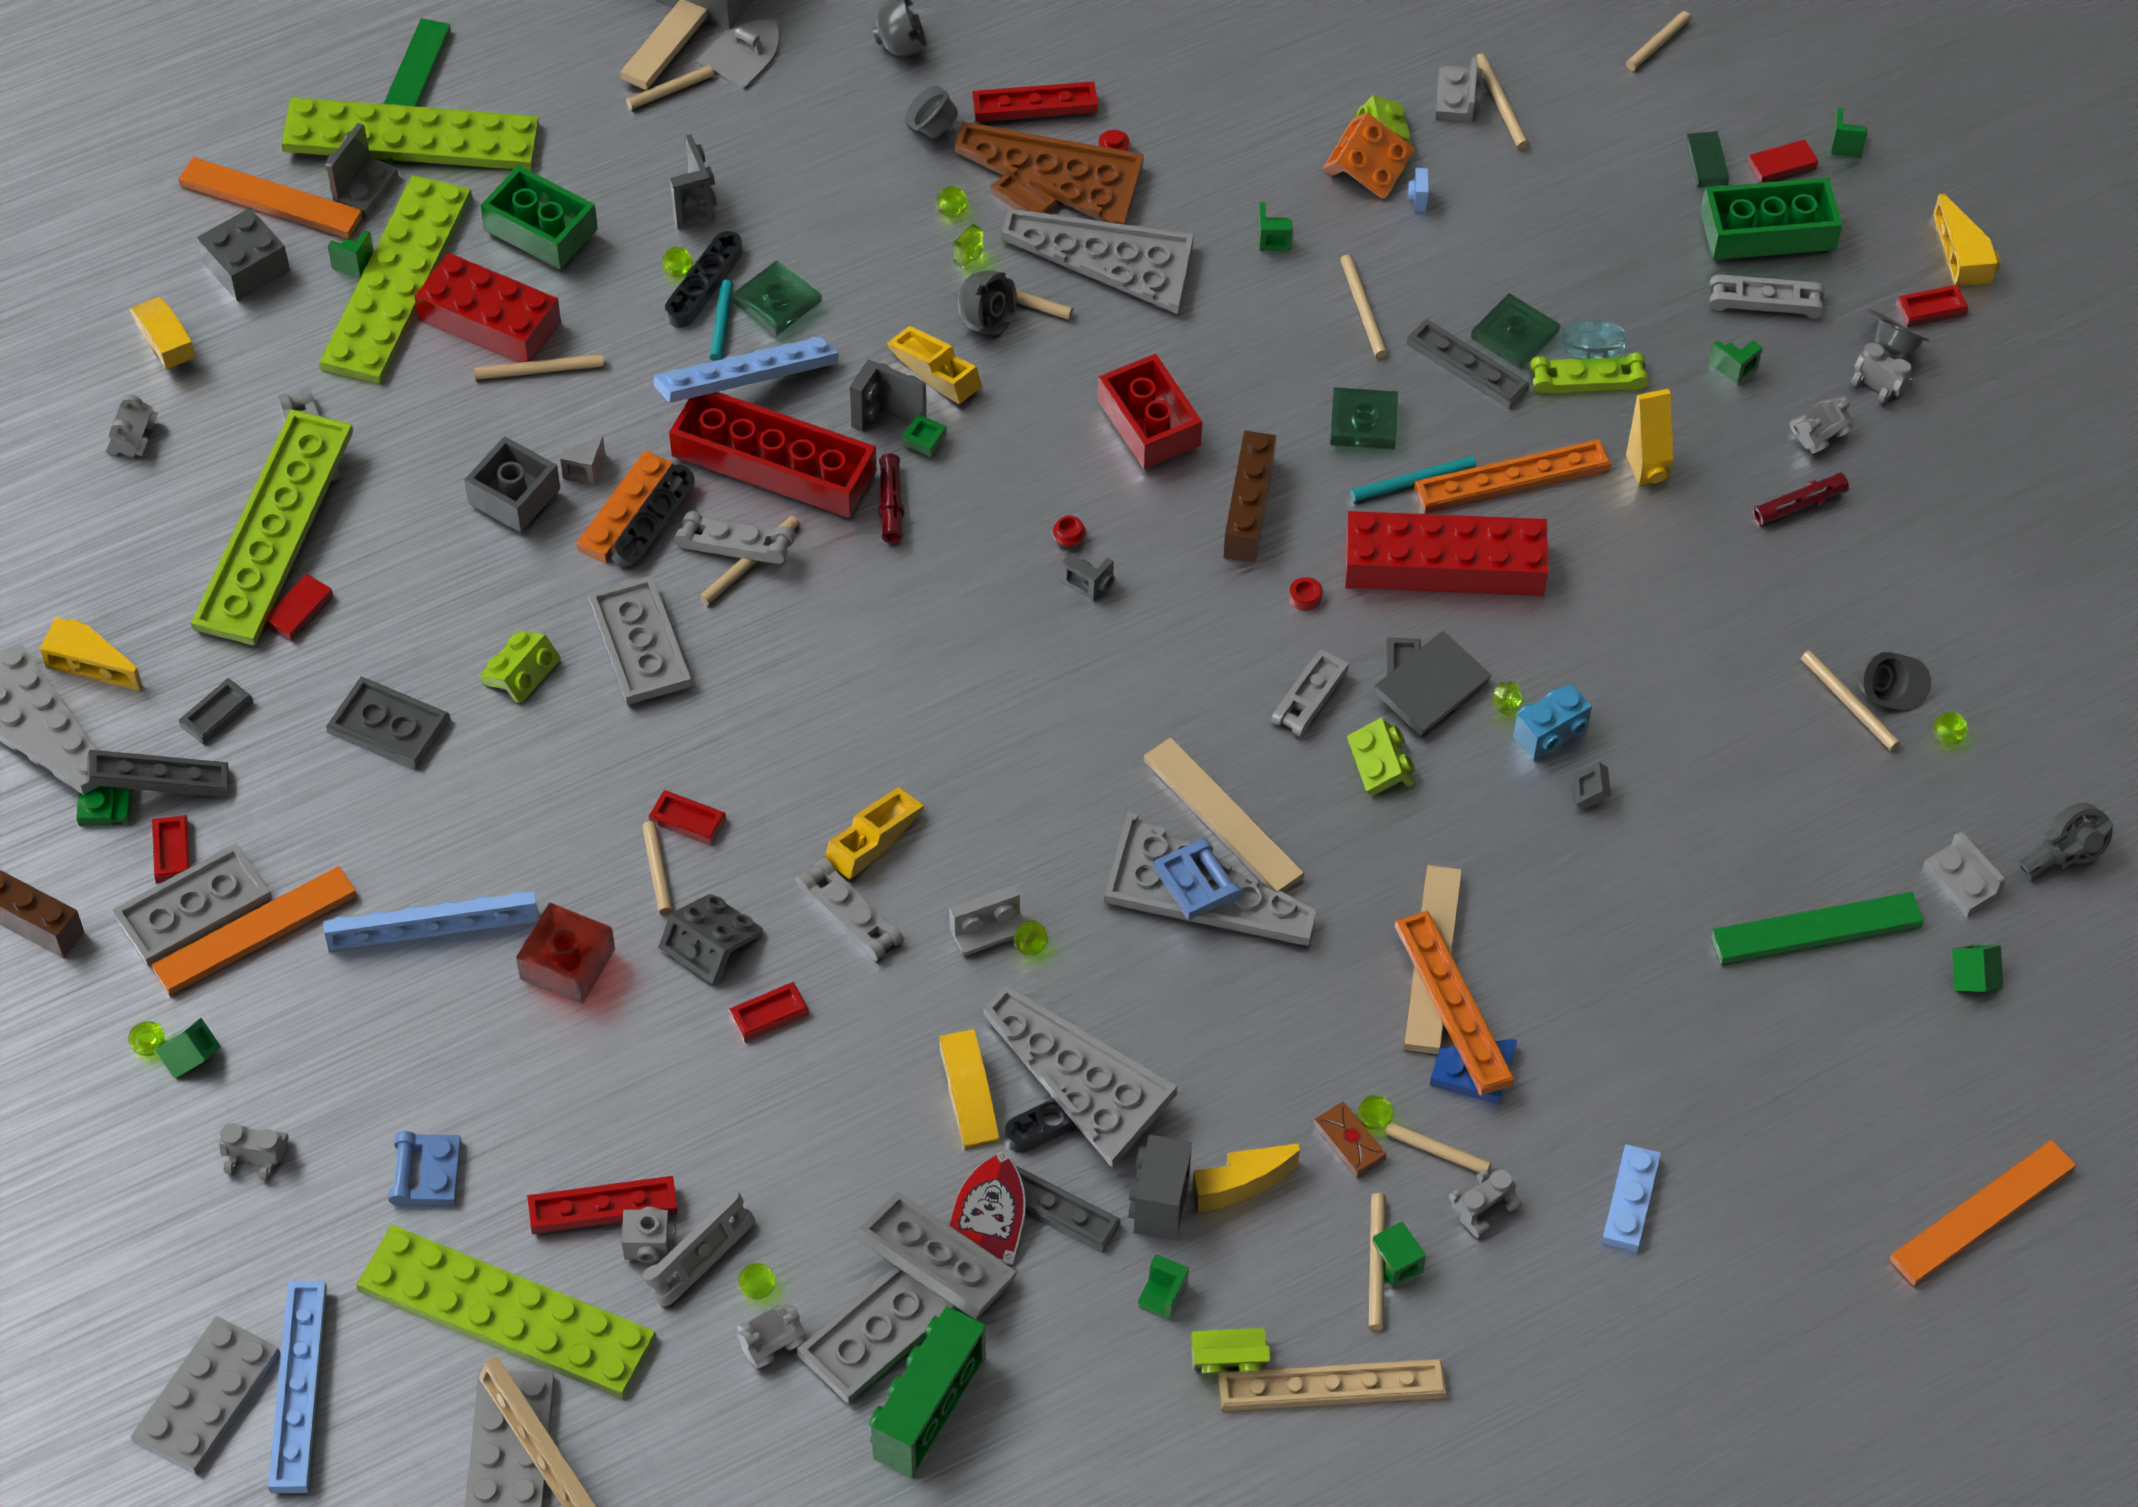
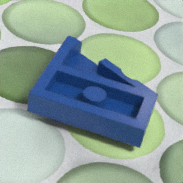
[1430,1039,1517,1104]

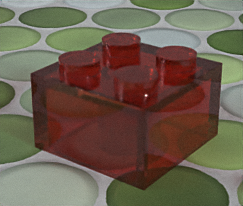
[516,902,615,1004]

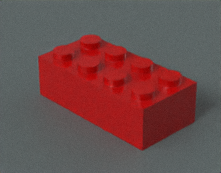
[414,252,561,363]

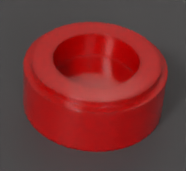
[1289,577,1323,611]

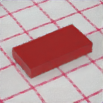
[1748,139,1818,183]
[1896,284,1969,327]
[265,574,334,640]
[648,790,726,846]
[152,815,191,884]
[729,981,809,1042]

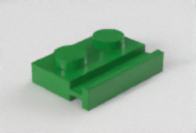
[76,786,133,826]

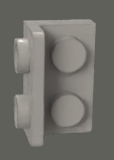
[1435,57,1483,122]
[1922,831,2005,917]
[949,884,1027,956]

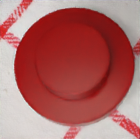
[1098,130,1130,151]
[1053,515,1086,547]

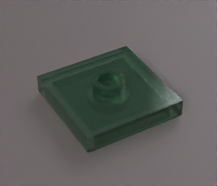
[731,260,822,336]
[1470,293,1561,370]
[1330,387,1398,450]

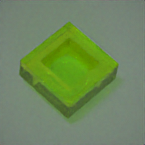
[953,223,984,269]

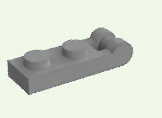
[1271,649,1349,737]

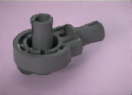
[2018,803,2113,880]

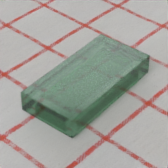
[1686,131,1729,188]

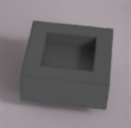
[1573,762,1611,810]

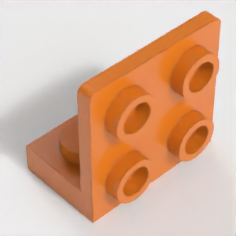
[1322,112,1415,199]

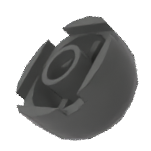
[872,0,927,57]
[956,270,1017,336]

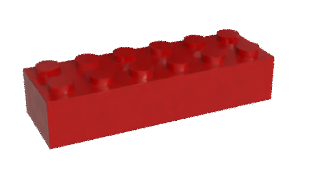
[669,392,877,518]
[1345,511,1548,596]

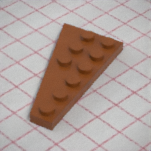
[955,122,1144,225]

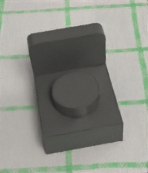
[1061,553,1115,601]

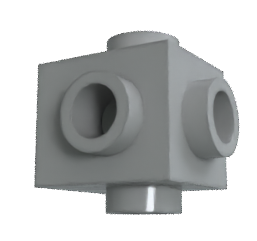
[621,1207,676,1263]

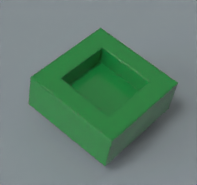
[902,414,947,457]

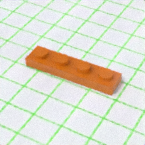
[576,450,673,563]

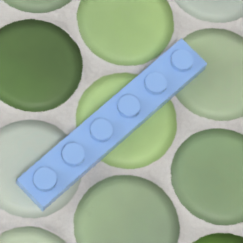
[653,336,838,403]
[323,891,539,951]
[268,1281,327,1493]

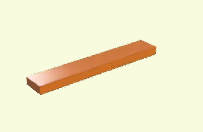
[178,157,363,239]
[1414,439,1611,513]
[151,866,357,996]
[1395,910,1514,1096]
[1889,1139,2076,1286]

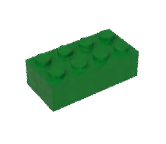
[1701,177,1842,260]
[869,1306,986,1479]

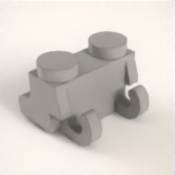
[1851,343,1913,403]
[106,394,158,458]
[1790,396,1853,454]
[219,1123,289,1181]
[1449,1169,1523,1238]
[737,1304,807,1369]

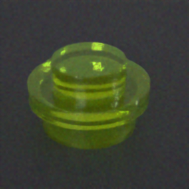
[936,186,968,216]
[661,247,693,277]
[1492,681,1522,715]
[1933,712,1968,745]
[1013,920,1048,955]
[128,1021,165,1056]
[1357,1095,1394,1129]
[738,1263,775,1299]

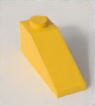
[1933,194,2000,287]
[1626,388,1674,486]
[39,617,142,691]

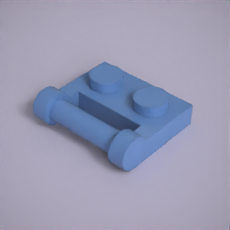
[1153,838,1243,921]
[388,1131,461,1206]

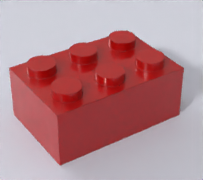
[1098,353,1202,469]

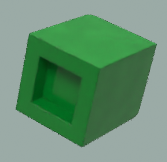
[1831,107,1867,158]
[1257,202,1292,251]
[328,230,374,278]
[1708,340,1763,385]
[1952,944,2003,992]
[154,1018,221,1078]
[1372,1221,1426,1288]
[1138,1254,1189,1320]

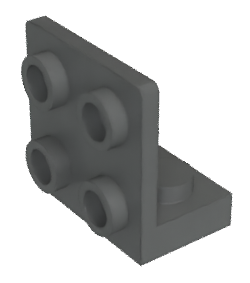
[326,123,399,219]
[670,134,717,229]
[850,359,927,432]
[658,894,763,984]

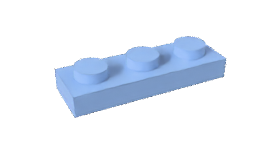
[1601,1144,1661,1253]

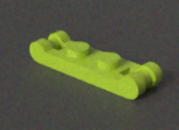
[1530,352,1649,394]

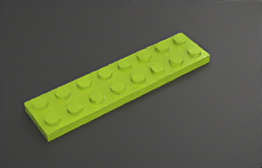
[281,97,539,171]
[319,175,472,385]
[191,409,354,646]
[356,1224,656,1399]

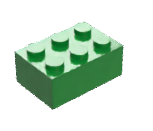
[480,165,598,270]

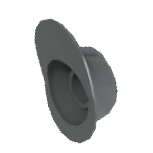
[905,86,958,138]
[1868,309,1930,360]
[1854,652,1931,710]

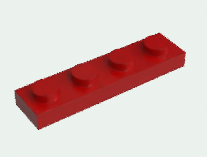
[972,81,1098,122]
[527,1176,678,1234]

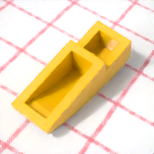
[130,296,196,370]
[887,326,982,404]
[825,786,924,880]
[939,1029,999,1149]
[1192,1143,1300,1213]

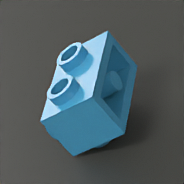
[1513,683,1592,760]

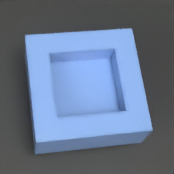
[1408,168,1429,213]

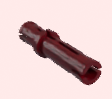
[878,453,905,544]
[1752,472,1849,526]

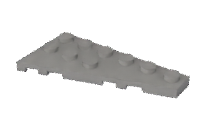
[1002,208,1194,314]
[0,643,99,795]
[1104,810,1317,946]
[984,984,1177,1168]

